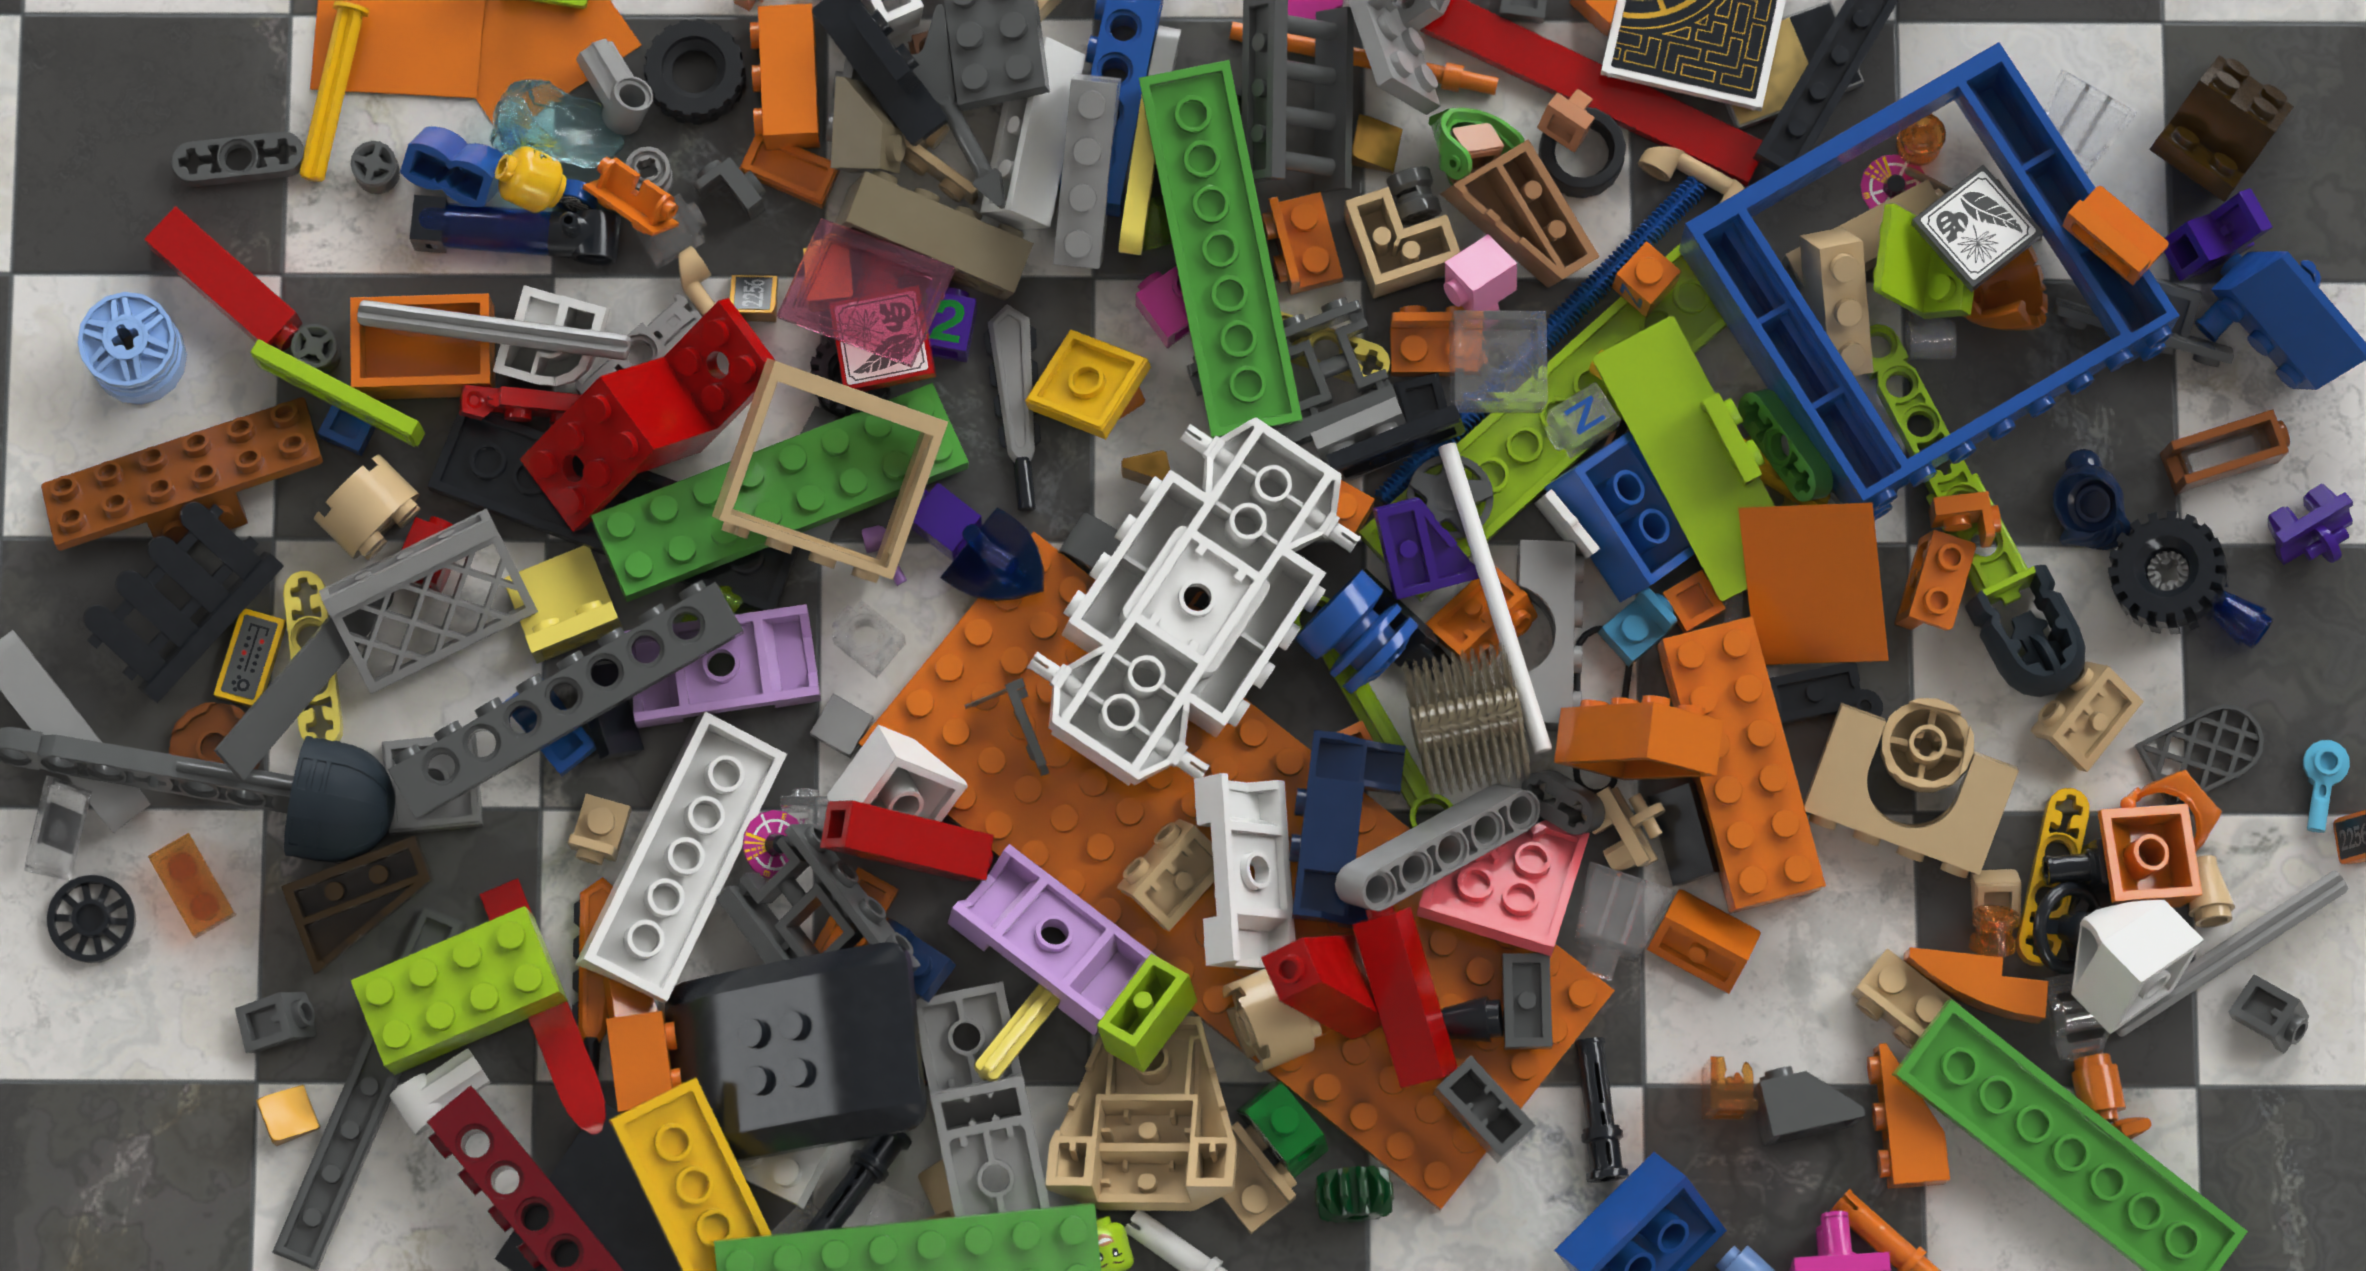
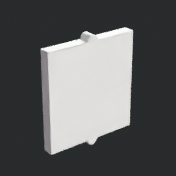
[1534,489,1600,561]

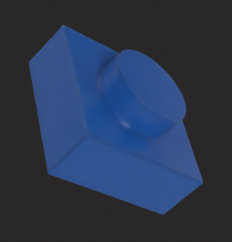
[317,405,376,456]

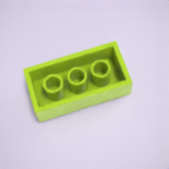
[350,906,568,1075]

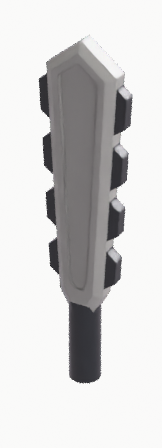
[984,304,1041,511]

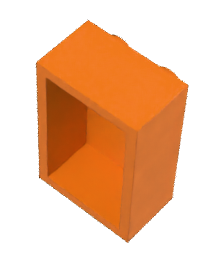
[350,293,496,400]
[1554,695,1724,781]

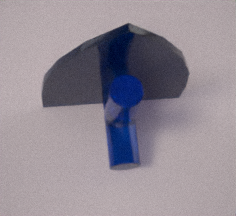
[940,507,1044,601]

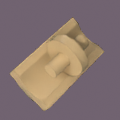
[1581,787,1665,872]

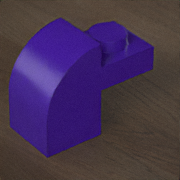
[2164,188,2273,282]

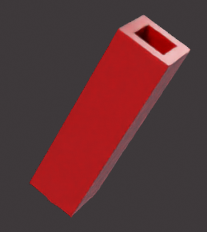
[144,206,303,351]
[820,800,994,882]
[1353,906,1458,1088]

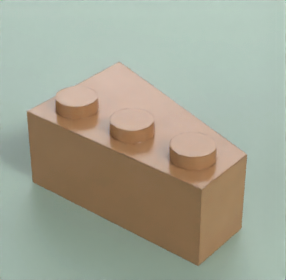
[1440,139,1600,288]

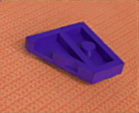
[1373,497,1479,600]

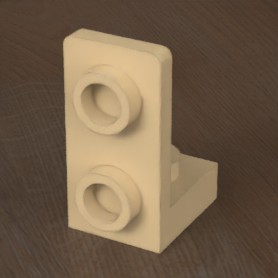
[902,123,979,205]

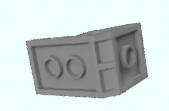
[1348,0,1451,115]

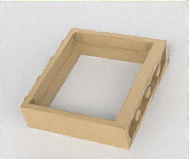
[712,358,948,583]

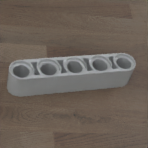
[0,630,151,833]
[1335,784,1540,911]

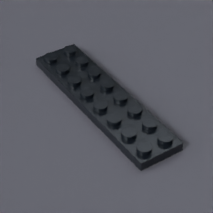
[428,408,800,611]

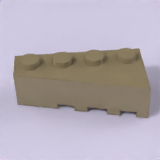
[829,170,1034,301]

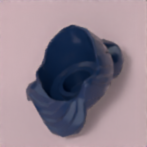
[2053,449,2131,550]

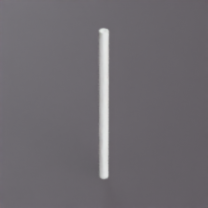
[1438,442,1552,754]

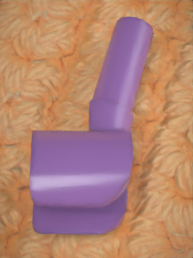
[862,525,907,586]

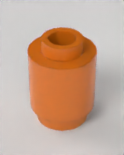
[2071,1053,2126,1123]

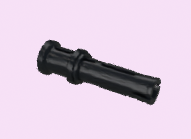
[1575,1037,1629,1183]
[802,1132,912,1232]

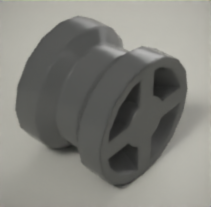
[350,141,400,194]
[291,324,341,374]

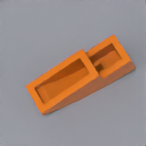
[1903,947,2049,1024]

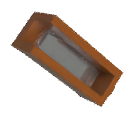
[2160,409,2290,496]

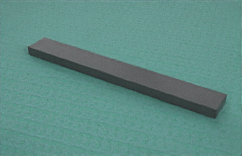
[272,905,466,1271]

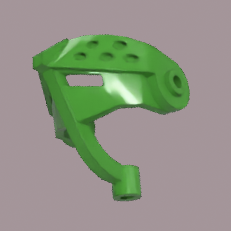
[1428,107,1525,186]

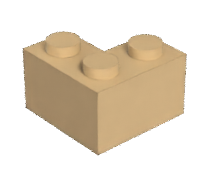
[1343,187,1460,299]

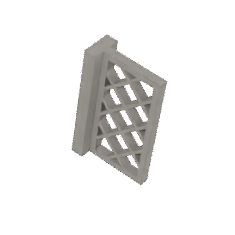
[319,508,538,694]

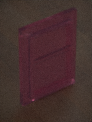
[777,218,956,368]

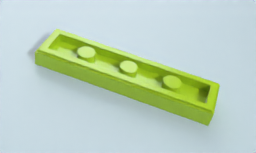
[250,339,425,447]

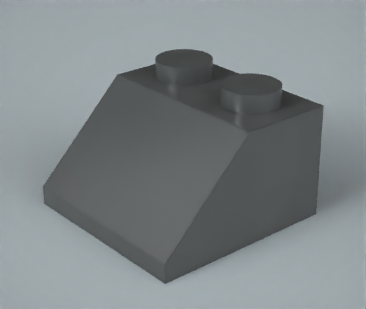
[1750,1066,1866,1147]

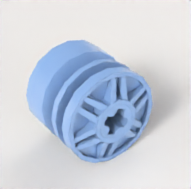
[77,292,187,404]

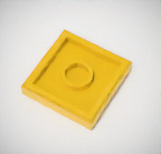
[1025,329,1151,440]

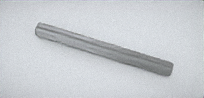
[357,300,631,360]
[2115,871,2348,1037]

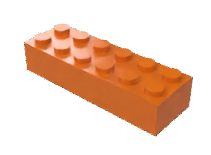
[1657,616,1826,914]

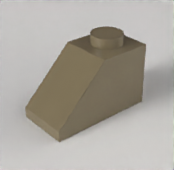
[830,76,906,174]

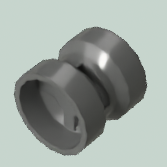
[1386,166,1442,225]

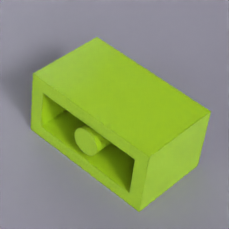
[1097,953,1197,1073]

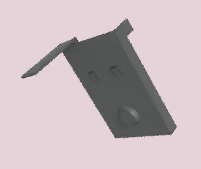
[964,678,1049,776]

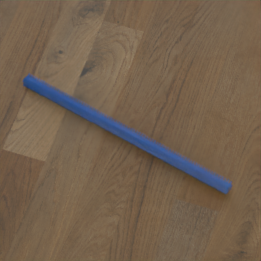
[1374,176,1707,505]

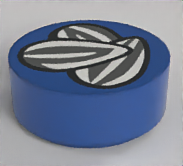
[556,179,598,213]

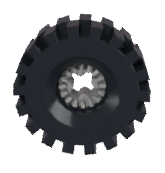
[2108,511,2229,635]

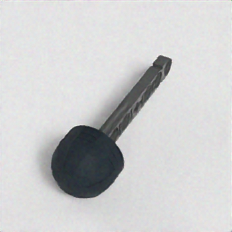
[0,727,395,862]

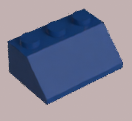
[2211,251,2366,390]
[1544,431,1695,603]
[1554,1152,1727,1271]

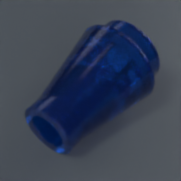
[2213,590,2274,649]

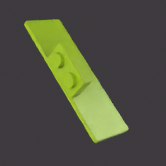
[1593,316,1775,601]

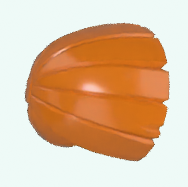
[1963,245,2048,331]

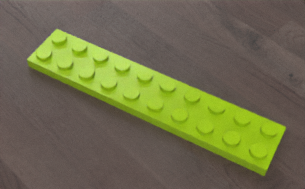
[1358,243,1727,602]

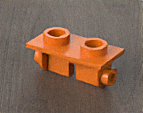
[583,157,679,236]

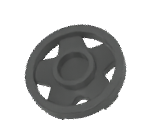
[1406,456,1493,541]

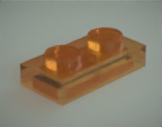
[148,833,236,938]

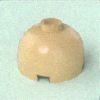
[1880,698,1974,793]

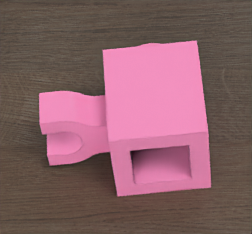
[1444,234,1517,323]

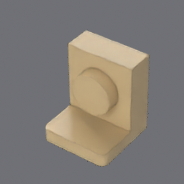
[567,794,632,865]

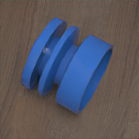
[1294,570,1418,694]

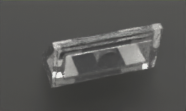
[24,775,92,881]

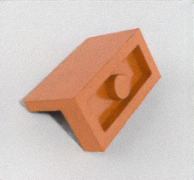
[2062,186,2169,285]
[1647,889,1761,994]

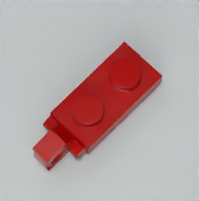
[459,385,582,425]

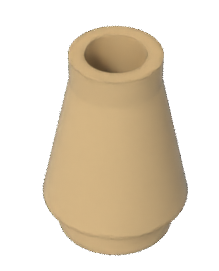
[2189,855,2235,928]

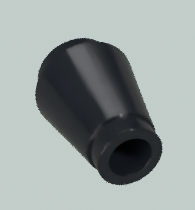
[1441,996,1503,1043]

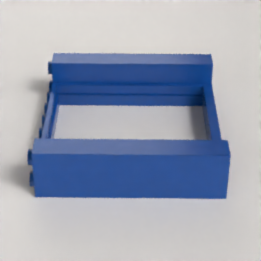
[1679,42,2180,521]

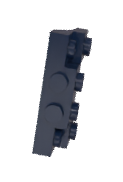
[1289,730,1406,929]

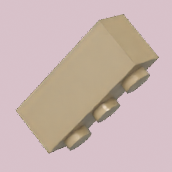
[1799,227,1873,376]

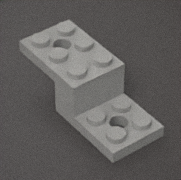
[916,981,1050,1216]

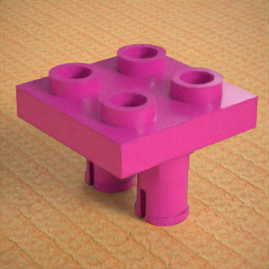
[1789,1211,1891,1271]

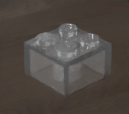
[1449,310,1548,413]

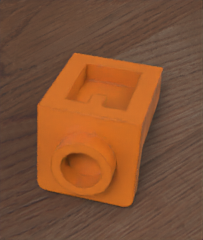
[1928,491,2001,548]

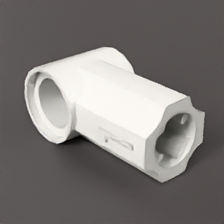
[389,1048,491,1136]

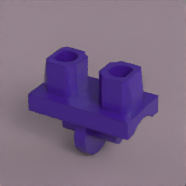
[2268,483,2353,565]

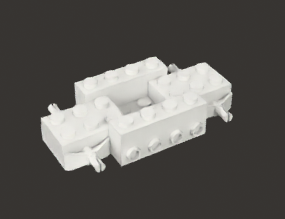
[1027,417,1361,786]

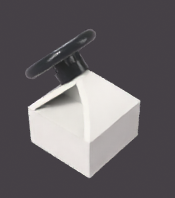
[2033,882,2204,1034]

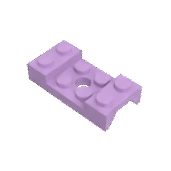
[624,604,821,728]
[947,844,1156,1036]

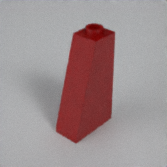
[1261,935,1382,1040]

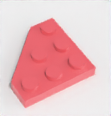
[1416,820,1590,957]

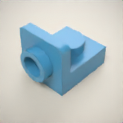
[1598,587,1678,667]

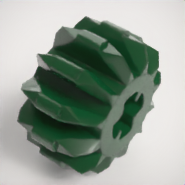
[1314,1165,1394,1223]

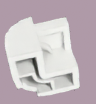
[493,285,610,387]

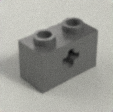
[1433,1056,1536,1163]

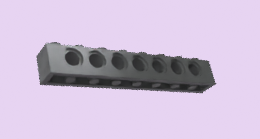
[388,580,744,820]

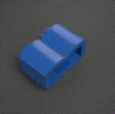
[400,126,504,207]

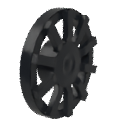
[47,875,136,963]

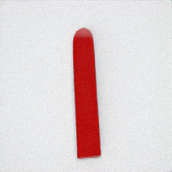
[479,878,606,1135]

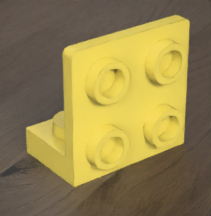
[504,545,623,664]

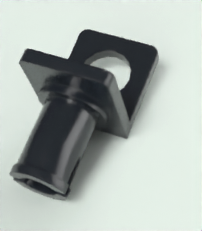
[2042,838,2110,894]

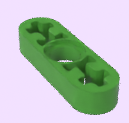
[1738,389,1833,502]

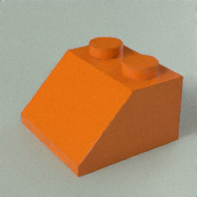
[2098,804,2202,908]

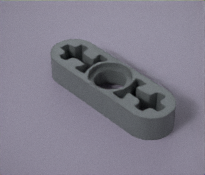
[171,132,305,187]

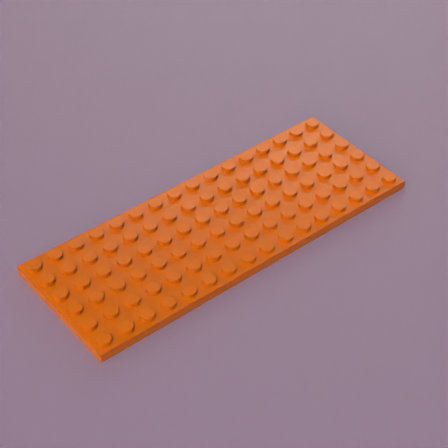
[858,531,1615,1210]

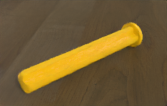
[299,1,369,182]

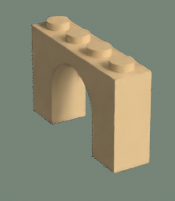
[1804,703,2019,878]

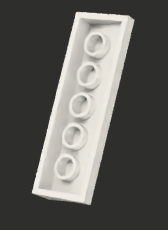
[575,712,787,1004]

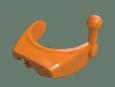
[2120,769,2222,852]

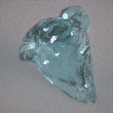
[489,79,624,168]

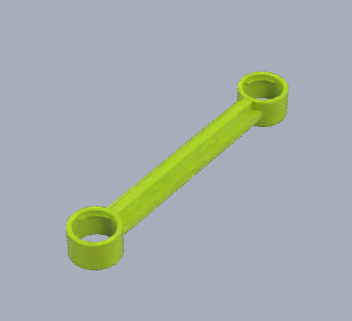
[1294,596,1453,829]

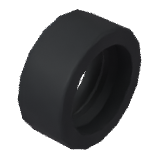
[1538,107,1626,198]

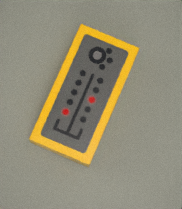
[213,608,287,708]

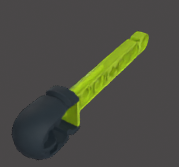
[1867,324,2086,697]

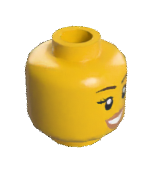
[495,146,567,213]

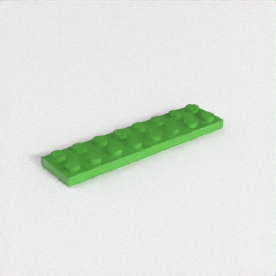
[1139,60,1303,439]
[591,383,969,602]
[1892,999,2248,1271]
[714,1203,1101,1271]

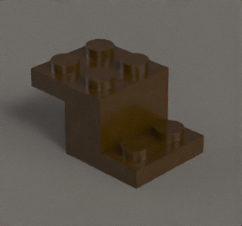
[2149,55,2294,202]

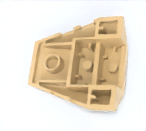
[1045,1016,1238,1211]

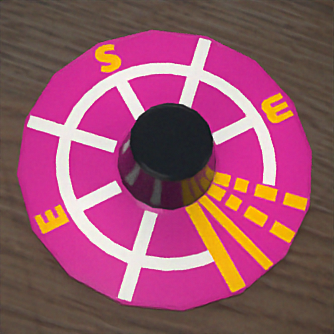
[1860,154,1925,209]
[743,810,800,879]

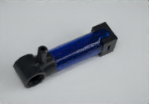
[409,195,622,266]

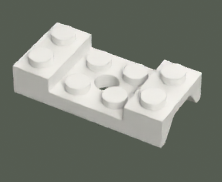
[1194,773,1296,970]

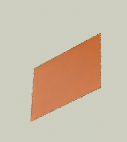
[310,0,485,98]
[475,0,642,136]
[1738,502,1889,665]

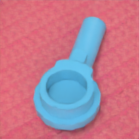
[2303,740,2350,833]

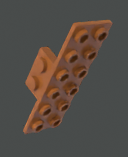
[41,397,323,551]

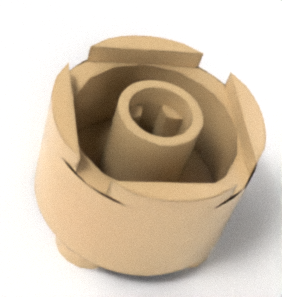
[314,454,421,561]
[1223,968,1322,1073]

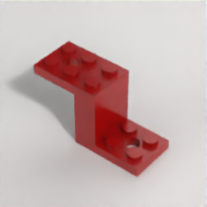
[520,298,776,532]

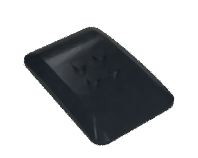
[665,942,927,1162]

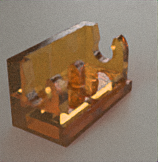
[1702,1056,1758,1120]

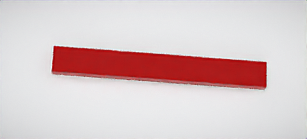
[1420,0,1763,186]

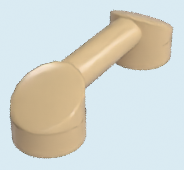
[1638,147,1754,218]
[678,245,750,326]

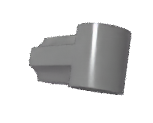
[576,38,653,135]

